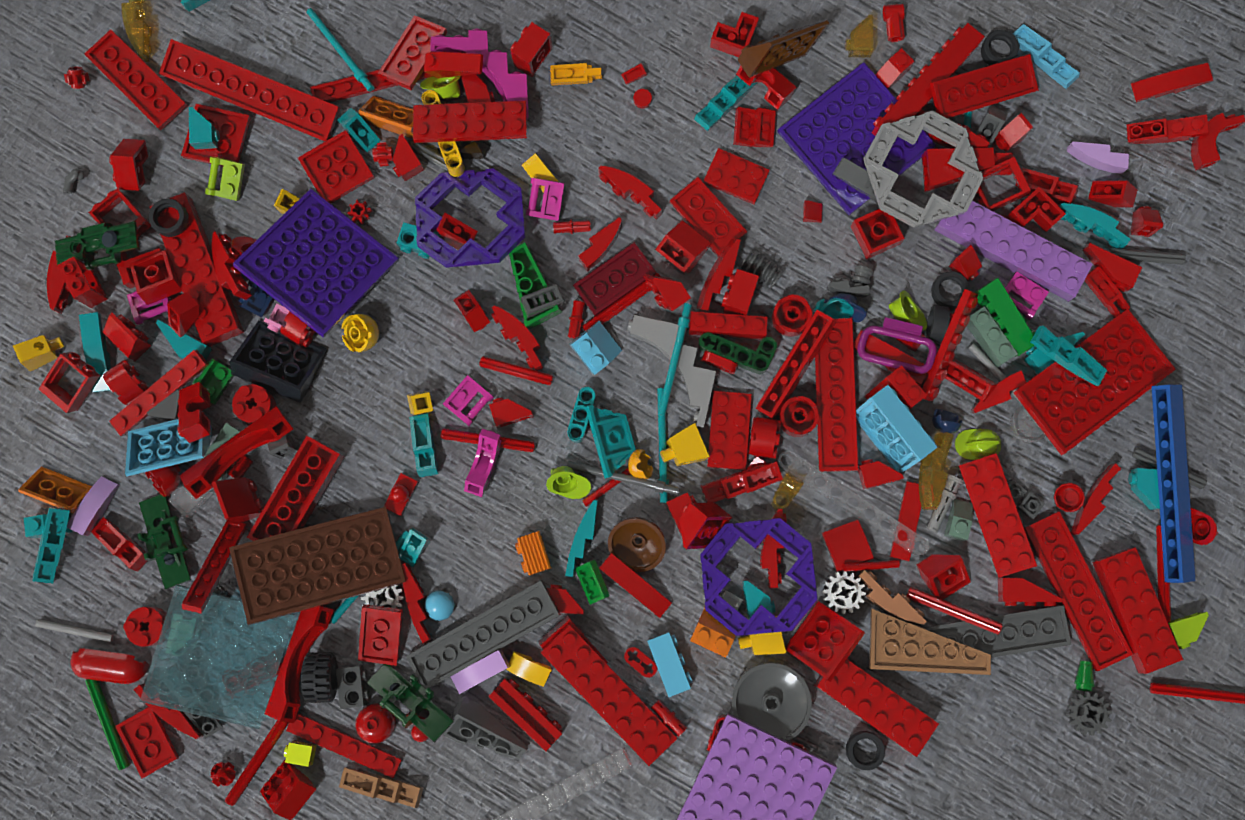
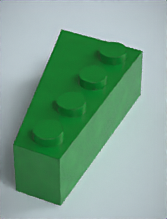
[509,242,562,330]
[974,278,1035,357]

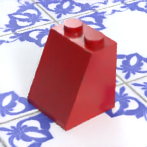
[864,365,927,409]

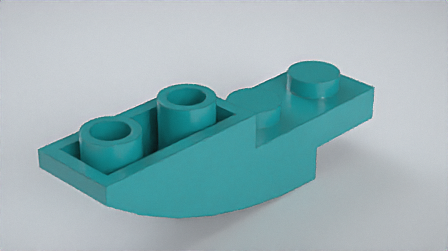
[1059,203,1131,249]

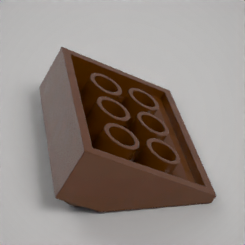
[737,20,829,78]

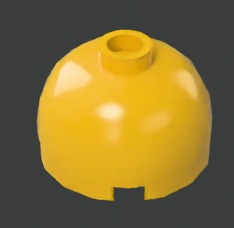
[341,314,379,352]

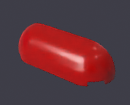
[70,648,149,684]

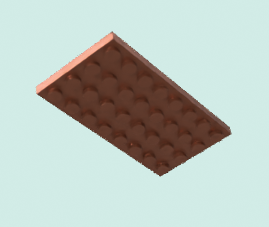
[229,507,406,625]

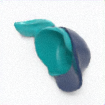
[812,293,867,322]

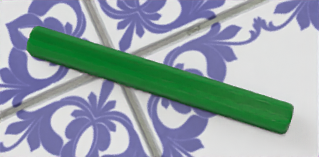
[85,679,130,770]

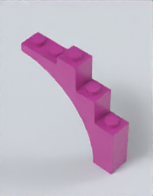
[430,29,529,120]

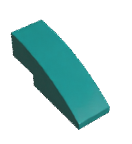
[409,414,439,478]

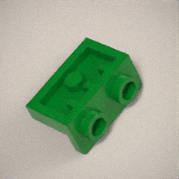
[192,358,234,405]
[575,560,610,605]

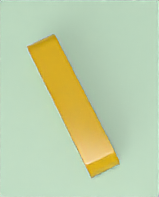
[421,90,465,177]

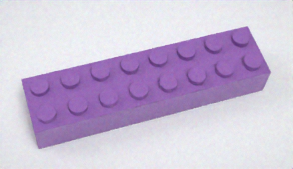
[934,201,1093,302]

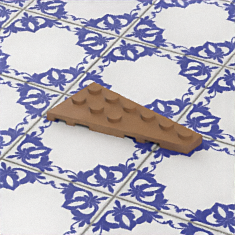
[869,609,991,675]

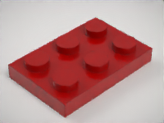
[703,148,770,205]
[358,604,403,666]
[115,707,179,779]

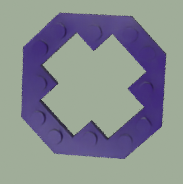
[415,168,525,268]
[700,518,818,636]

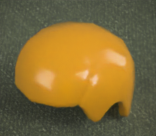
[628,449,653,479]

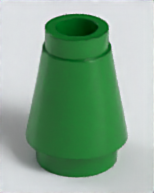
[1074,661,1095,691]

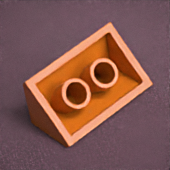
[358,96,413,139]
[18,466,92,513]

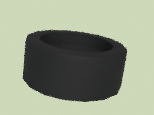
[981,30,1019,66]
[149,198,189,237]
[931,271,970,309]
[926,305,950,342]
[846,731,885,770]

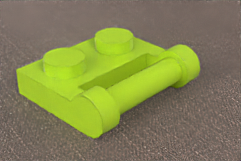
[205,156,245,201]

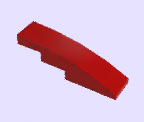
[1131,63,1213,103]
[696,239,741,311]
[853,330,930,386]
[700,461,783,503]
[1071,463,1121,535]
[599,553,672,618]
[401,563,432,643]
[133,684,204,739]

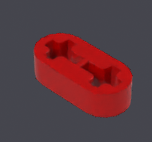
[701,351,738,374]
[624,647,657,678]

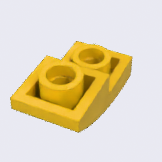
[521,153,559,193]
[506,651,552,687]

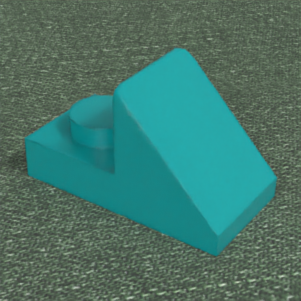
[398,528,430,567]

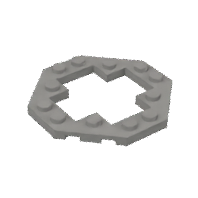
[863,111,983,227]

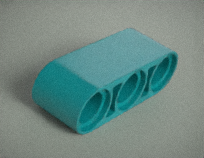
[567,387,596,443]

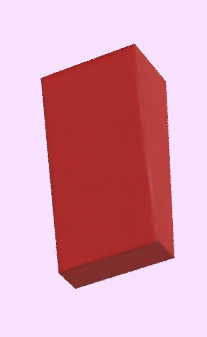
[621,64,647,85]
[228,455,253,479]

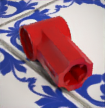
[883,3,905,42]

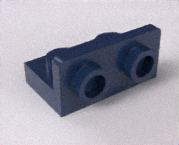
[238,280,272,318]

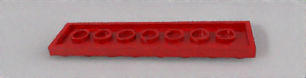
[815,318,858,472]
[1024,511,1133,671]
[540,624,677,766]

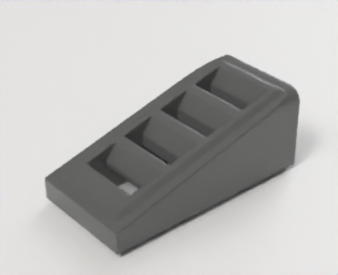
[521,284,564,318]

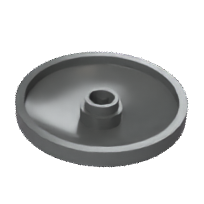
[732,663,812,741]

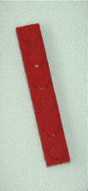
[922,289,978,402]
[109,350,209,436]
[182,520,246,614]
[286,713,402,778]

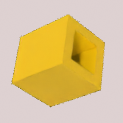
[407,391,433,415]

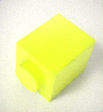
[284,741,317,767]

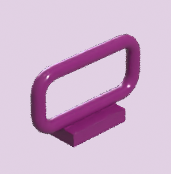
[857,317,937,374]

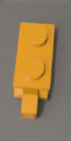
[550,63,602,86]

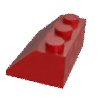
[680,503,732,549]

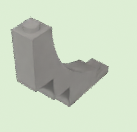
[627,315,716,429]

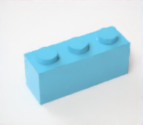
[647,632,693,697]

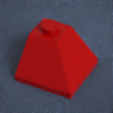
[916,554,971,600]

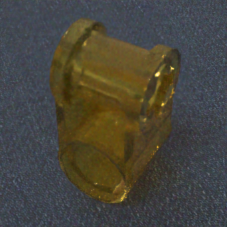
[771,472,804,510]

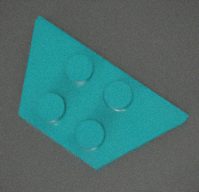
[585,405,636,479]

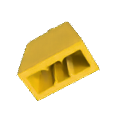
[13,335,65,372]
[660,423,709,466]
[738,616,786,655]

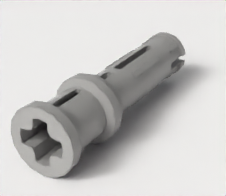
[926,474,964,533]

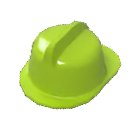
[420,76,461,99]
[889,290,927,331]
[955,429,1001,460]
[546,466,591,499]

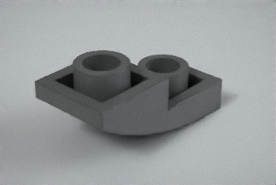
[827,278,870,297]
[1008,479,1045,519]

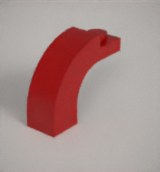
[1191,113,1245,171]

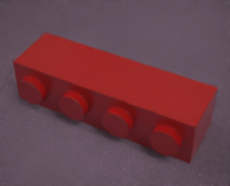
[689,311,767,340]

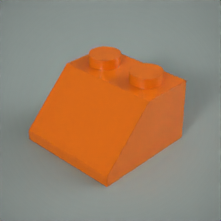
[689,607,736,658]

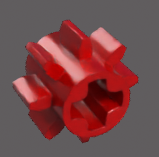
[64,66,90,89]
[372,142,394,166]
[347,200,372,224]
[210,761,236,787]

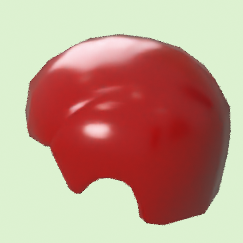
[1054,482,1085,512]

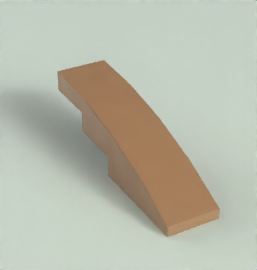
[339,767,423,808]

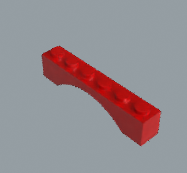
[180,406,293,499]
[264,605,334,723]

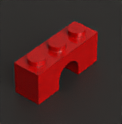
[736,65,797,110]
[177,382,210,443]

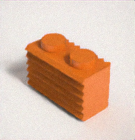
[515,531,552,576]

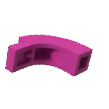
[464,429,501,497]

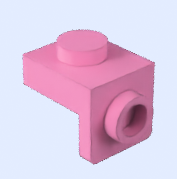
[264,303,289,333]

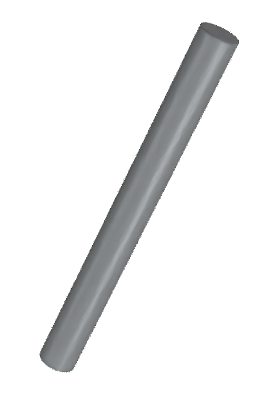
[968,343,1021,403]
[35,619,114,642]

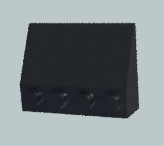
[230,320,327,403]

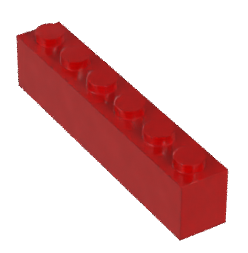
[755,310,836,420]

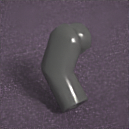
[63,168,84,194]

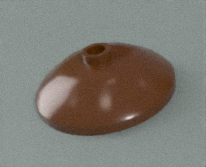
[608,517,666,572]

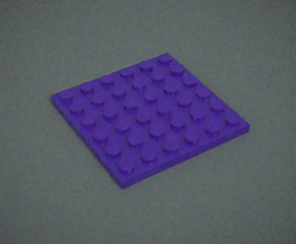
[777,62,936,216]
[233,189,398,338]

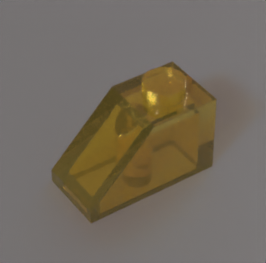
[845,15,873,58]

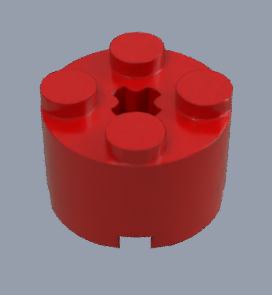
[772,294,812,337]
[280,311,315,347]
[103,360,149,405]
[232,384,276,424]
[778,396,819,437]
[749,417,781,459]
[123,607,171,647]

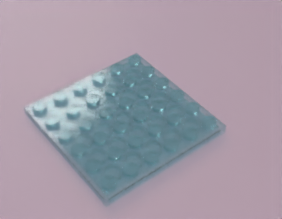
[140,584,295,729]

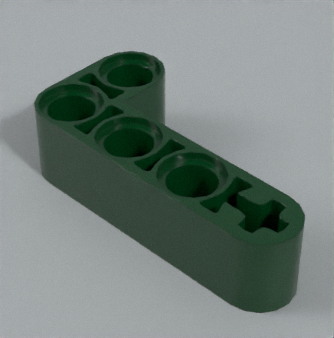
[698,333,777,374]

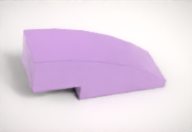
[1067,142,1129,174]
[67,476,119,536]
[451,649,510,694]

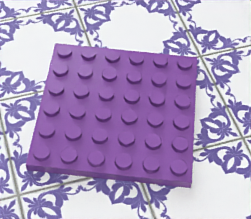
[676,713,837,820]

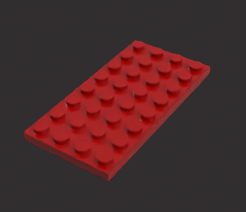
[1013,309,1176,456]

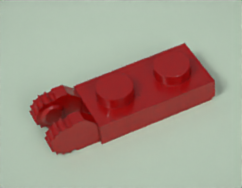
[1084,266,1130,318]

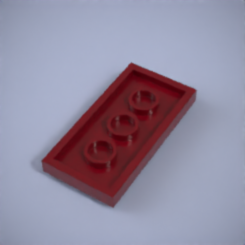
[573,242,656,316]

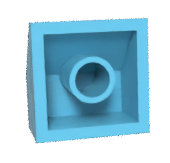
[569,321,622,375]

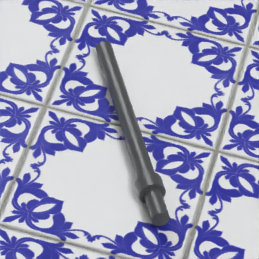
[567,461,680,495]

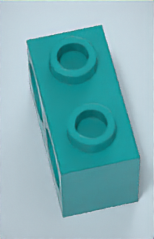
[396,222,442,259]

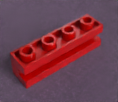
[488,678,563,751]

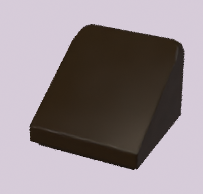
[459,142,484,159]

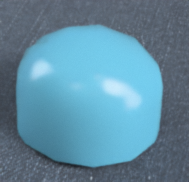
[424,590,455,621]

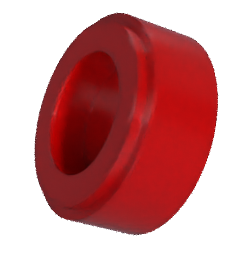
[633,89,652,109]

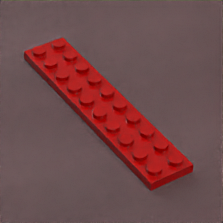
[159,39,341,141]

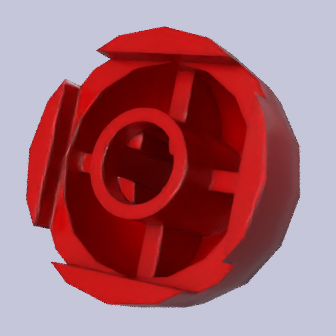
[144,464,181,497]
[355,703,396,743]

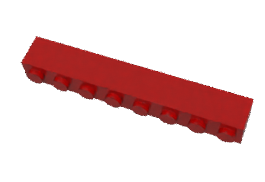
[871,23,985,137]

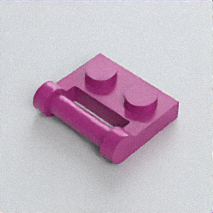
[525,177,565,221]
[1005,272,1049,320]
[127,291,170,325]
[443,375,494,426]

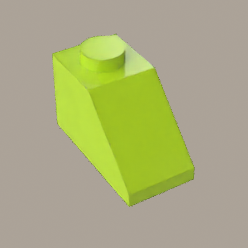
[1168,612,1209,649]

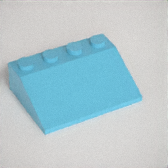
[856,385,937,473]
[125,419,212,477]

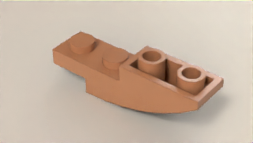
[857,570,927,624]

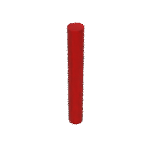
[582,468,631,507]
[843,560,900,572]

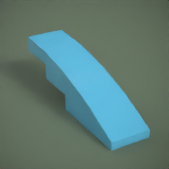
[1013,24,1080,89]

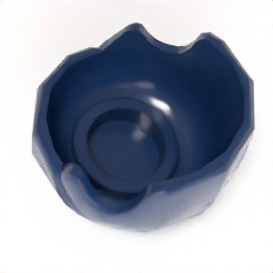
[932,409,962,434]

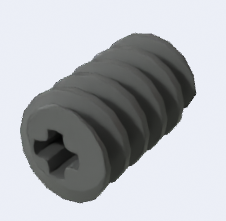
[740,251,784,290]

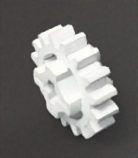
[822,571,866,614]
[361,584,404,608]

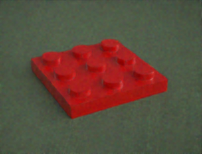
[181,104,251,167]
[298,130,375,204]
[785,601,865,682]

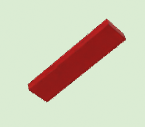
[889,481,926,561]

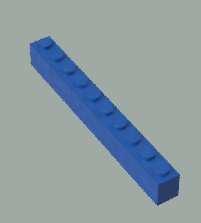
[1152,385,1196,583]

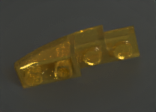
[121,0,152,62]
[919,432,954,510]

